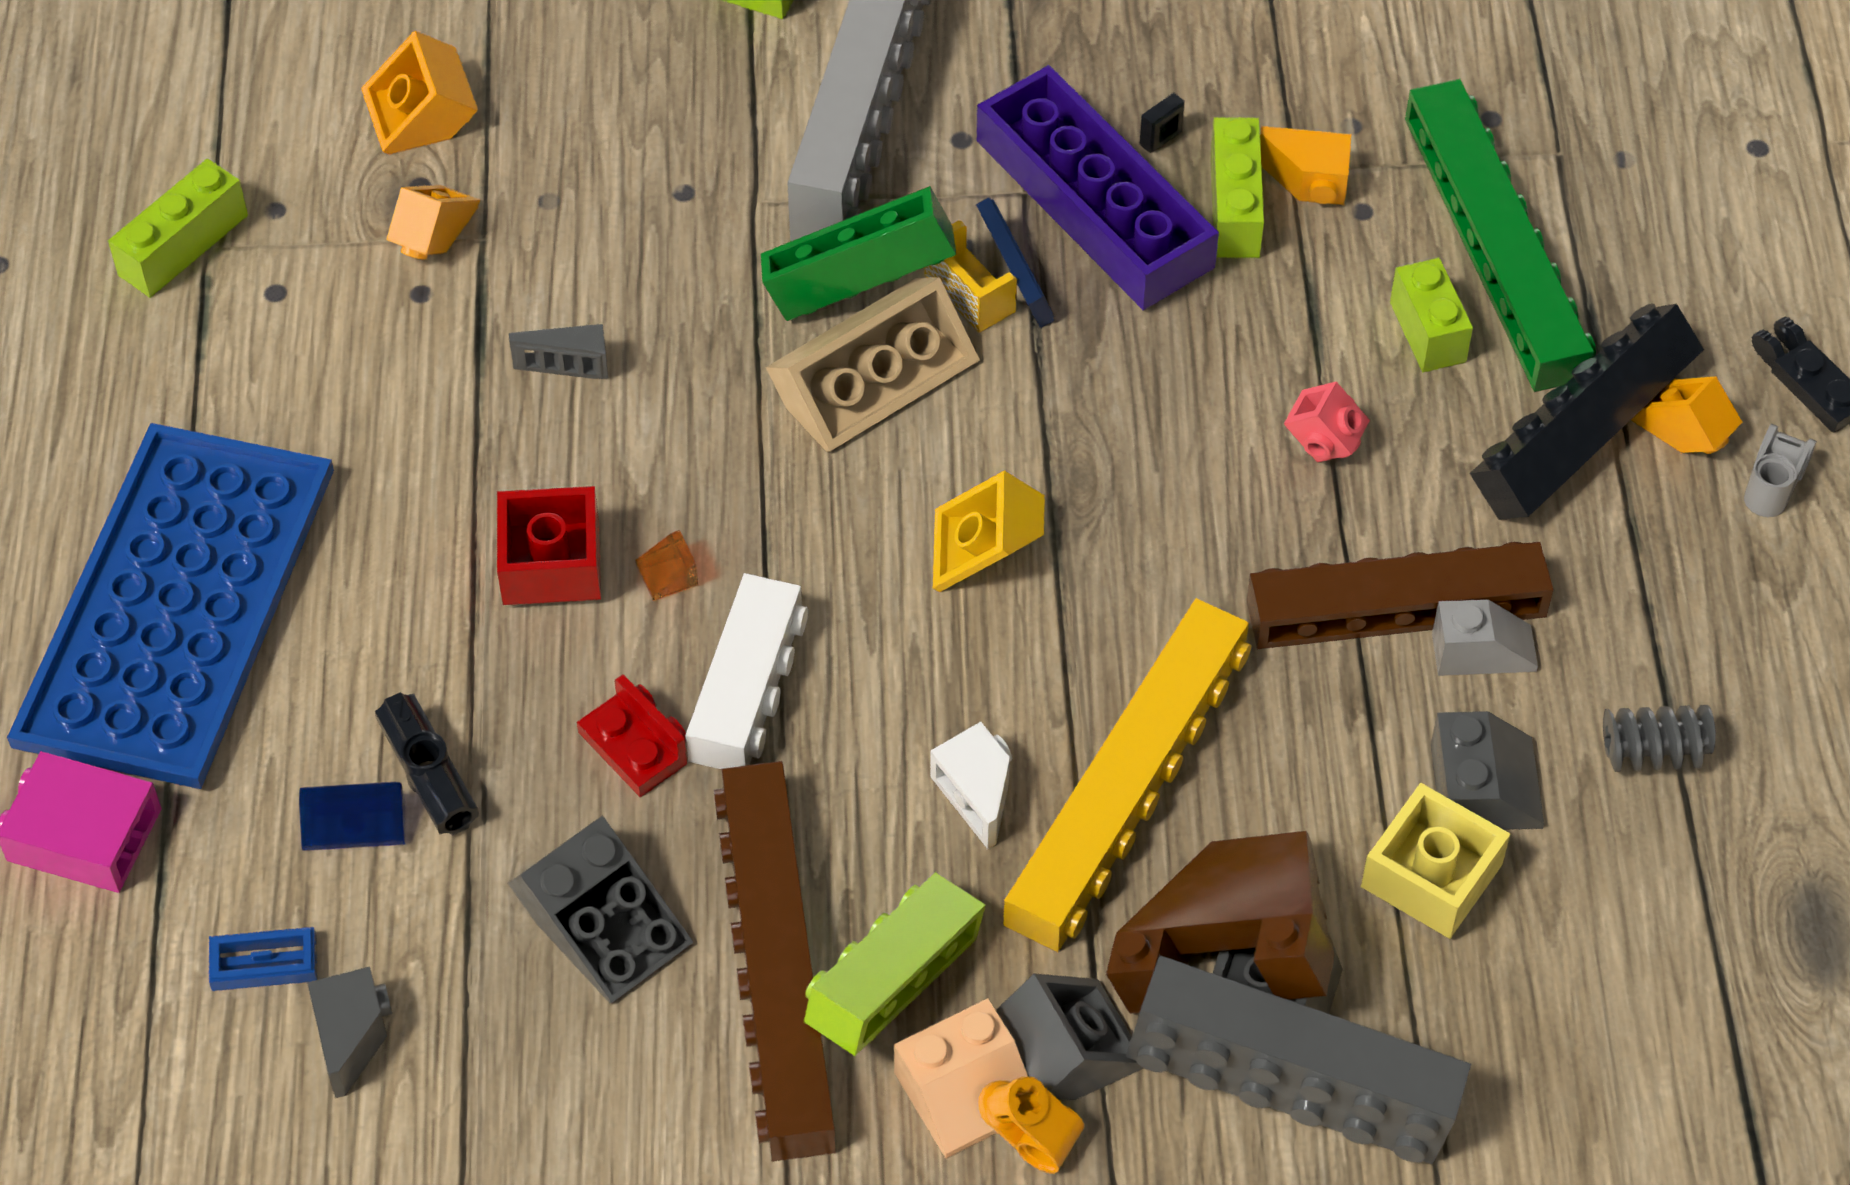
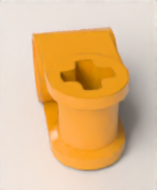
[979,1076,1085,1173]

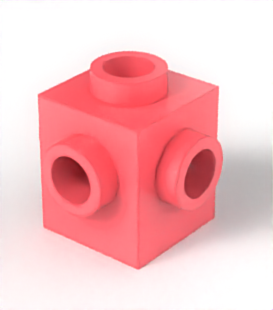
[1284,381,1370,463]

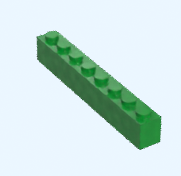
[1405,79,1596,392]

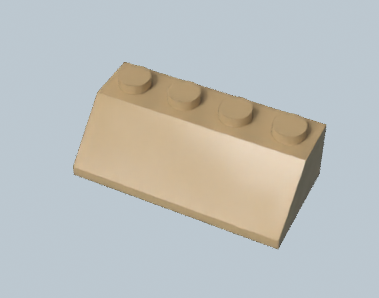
[766,277,980,452]

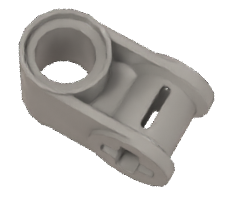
[1744,424,1817,517]

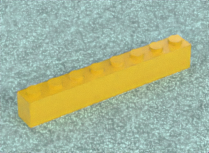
[1003,598,1252,952]

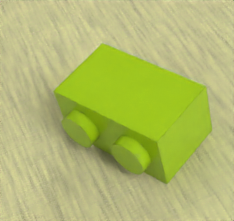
[1390,257,1473,373]

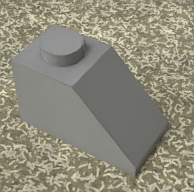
[1432,600,1538,676]

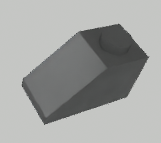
[307,966,393,1098]

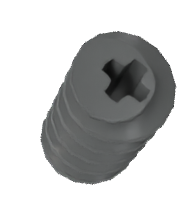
[1603,705,1716,772]

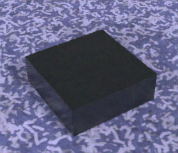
[1139,92,1185,153]

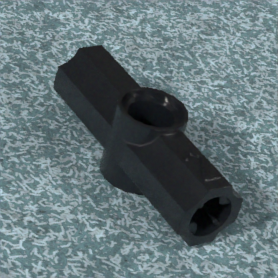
[375,692,479,835]

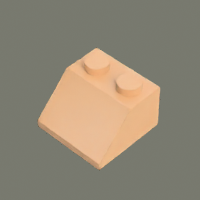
[894,999,1028,1159]

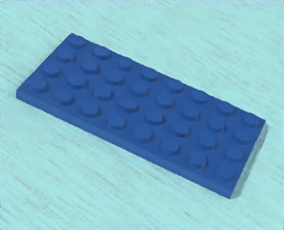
[7,423,334,789]

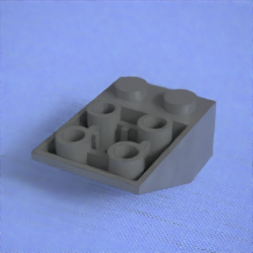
[508,815,693,1004]

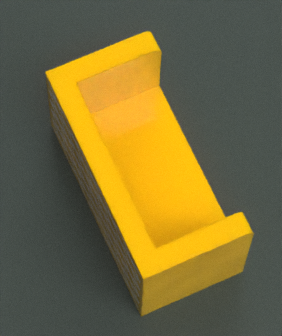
[924,220,1017,333]

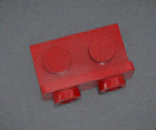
[577,674,688,797]

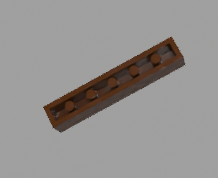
[1247,542,1554,650]

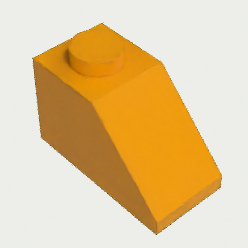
[1260,126,1352,205]
[386,185,480,260]
[1631,376,1743,454]

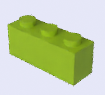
[1210,117,1264,258]
[108,158,248,298]

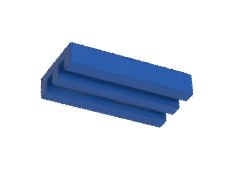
[209,927,317,991]

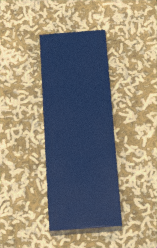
[976,197,1055,328]

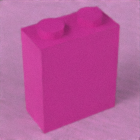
[0,751,162,893]

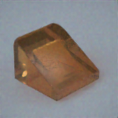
[635,530,698,601]

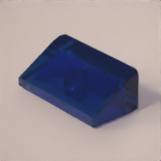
[299,782,406,851]

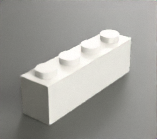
[685,573,808,770]

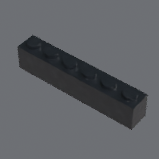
[1469,303,1704,520]

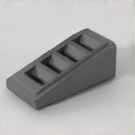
[509,324,608,379]

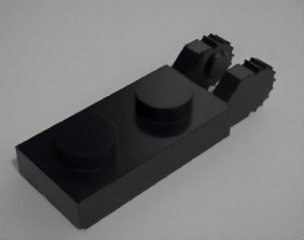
[1751,316,1850,433]

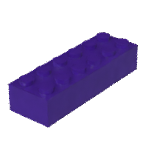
[976,65,1219,310]

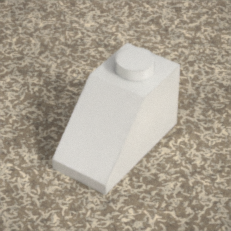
[930,722,1012,849]

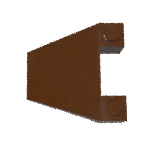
[1106,831,1335,1014]

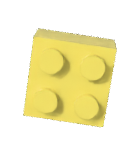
[1361,783,1510,939]

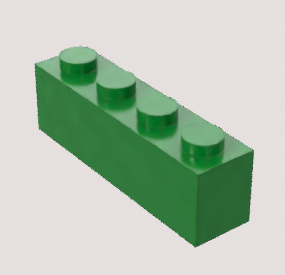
[760,186,956,321]

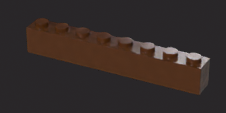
[714,761,836,1162]

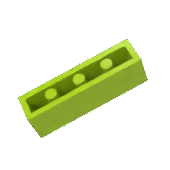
[804,872,986,1056]

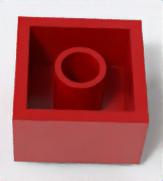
[497,486,601,605]

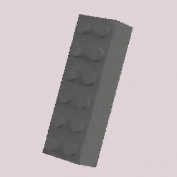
[1126,955,1471,1165]

